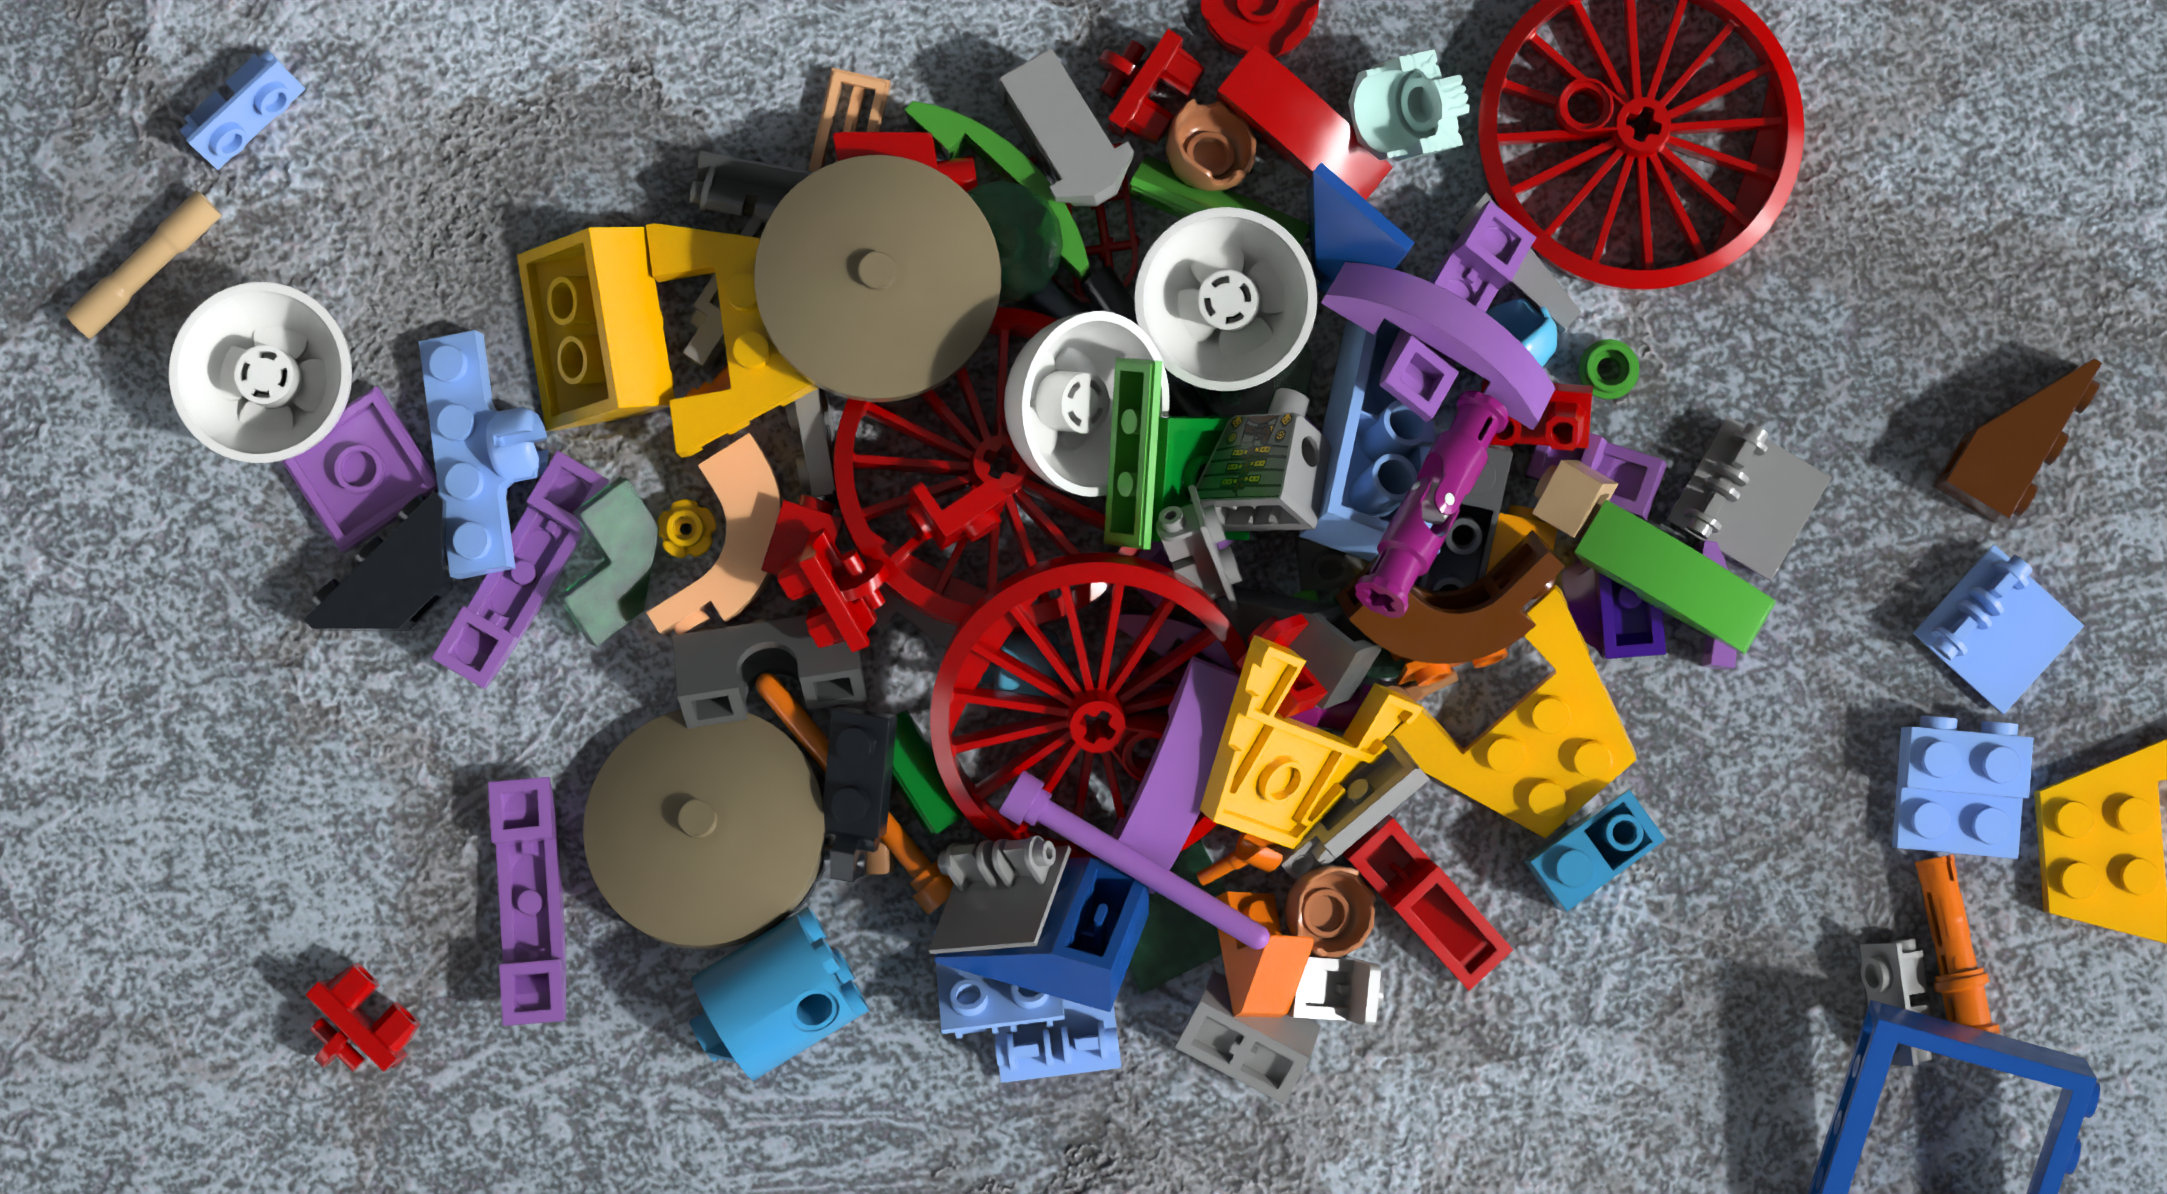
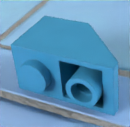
[1522,789,1666,912]

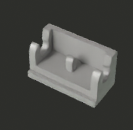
[1175,970,1321,1104]

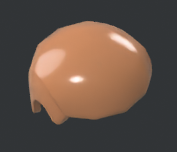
[1166,99,1256,191]
[1284,865,1376,958]

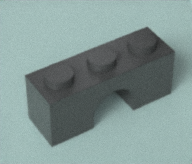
[672,615,868,729]

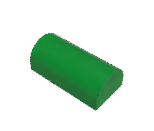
[892,709,965,838]

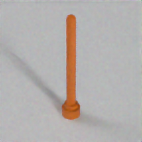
[756,673,954,915]

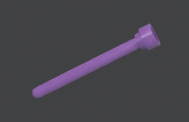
[998,770,1270,949]

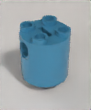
[689,906,870,1081]

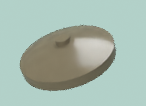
[754,155,1001,402]
[583,709,826,950]

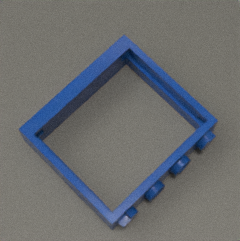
[1808,1000,2100,1194]

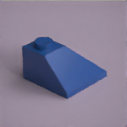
[1306,162,1415,298]

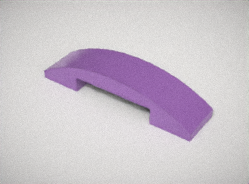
[1379,200,1536,422]
[1321,262,1555,430]
[431,450,610,689]
[1101,656,1241,894]
[488,777,566,1026]

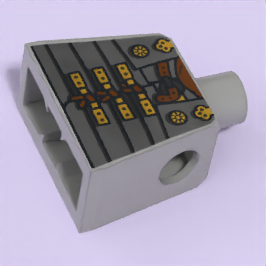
[1189,388,1331,532]

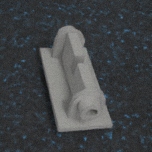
[1156,485,1242,610]
[1860,938,1932,1066]

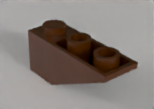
[1933,358,2102,523]

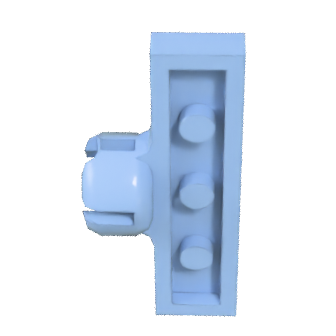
[418,330,550,579]

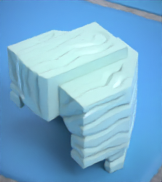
[1348,49,1470,162]

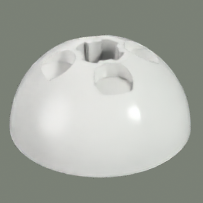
[1135,207,1317,391]
[169,282,352,463]
[1004,311,1170,497]

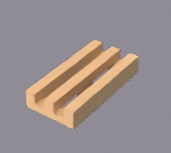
[808,68,891,172]

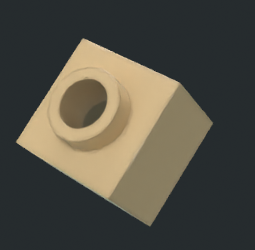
[1532,460,1619,538]

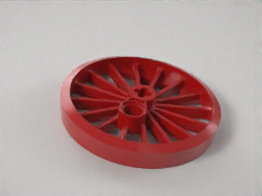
[1478,0,1804,291]
[834,307,1141,631]
[930,553,1248,859]

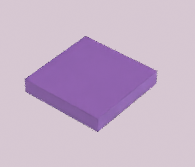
[282,386,439,554]

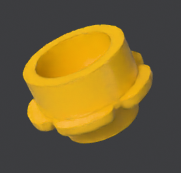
[656,499,716,559]

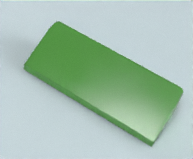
[1129,156,1309,247]
[1104,358,1163,549]

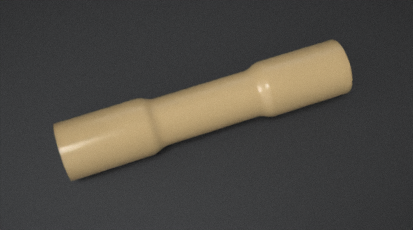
[65,189,222,339]

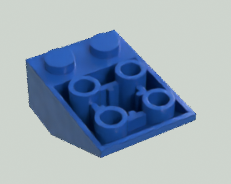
[935,857,1149,1012]

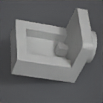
[1287,955,1384,1026]

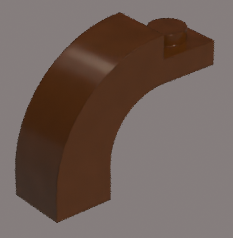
[1335,530,1565,664]

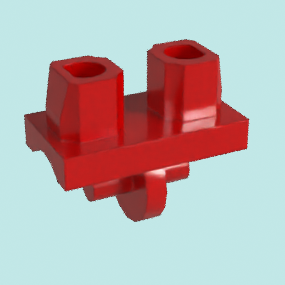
[1098,29,1205,145]
[1481,378,1593,451]
[777,528,889,653]
[305,963,420,1072]

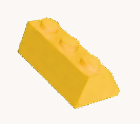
[517,227,675,431]

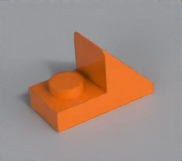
[1215,891,1314,1018]

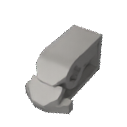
[999,48,1134,206]

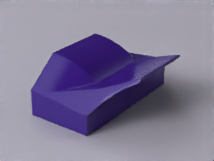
[1562,559,1666,660]

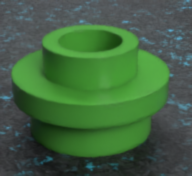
[1578,339,1639,400]

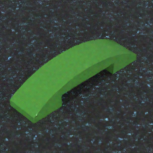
[904,101,1091,283]

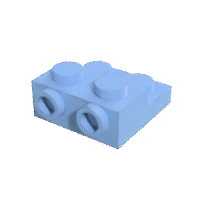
[1892,716,2034,859]

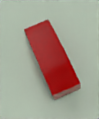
[1216,43,1393,200]
[1341,814,1513,991]

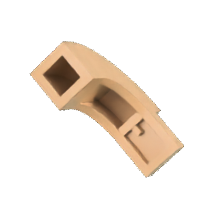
[646,433,784,635]

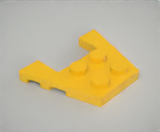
[646,223,820,458]
[1389,584,1636,839]
[1199,635,1423,849]
[2034,738,2167,944]

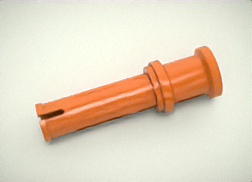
[1914,854,2001,1034]

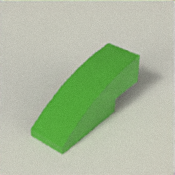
[1574,500,1776,655]

